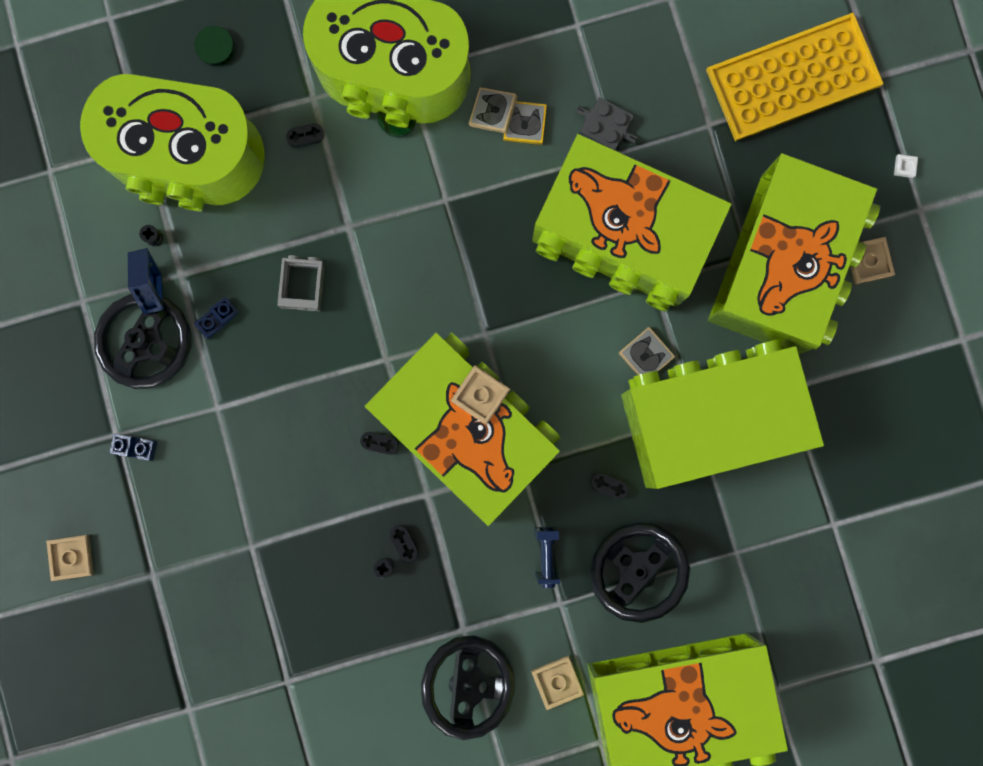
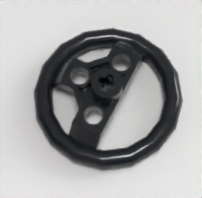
[94,294,191,389]
[590,523,690,623]
[421,635,515,740]

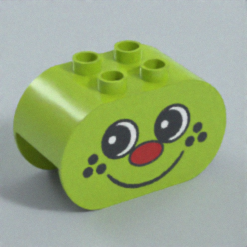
[303,0,471,128]
[80,74,265,211]

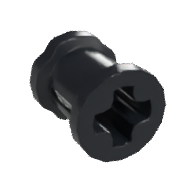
[139,225,163,247]
[374,558,394,578]

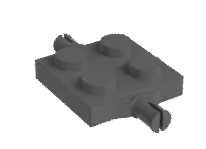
[575,97,638,150]

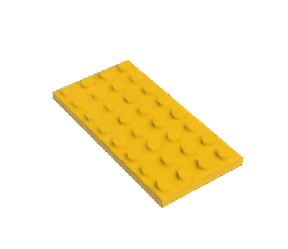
[706,13,883,142]

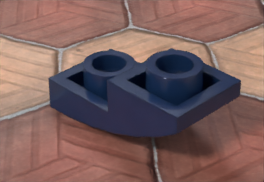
[194,297,238,340]
[110,434,157,461]

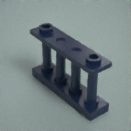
[534,527,560,588]

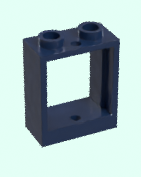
[128,248,164,314]

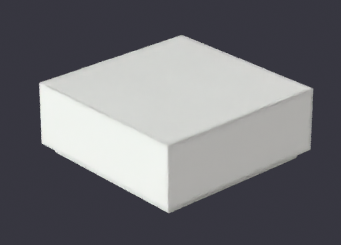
[894,154,918,178]

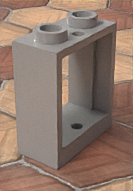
[277,255,325,312]

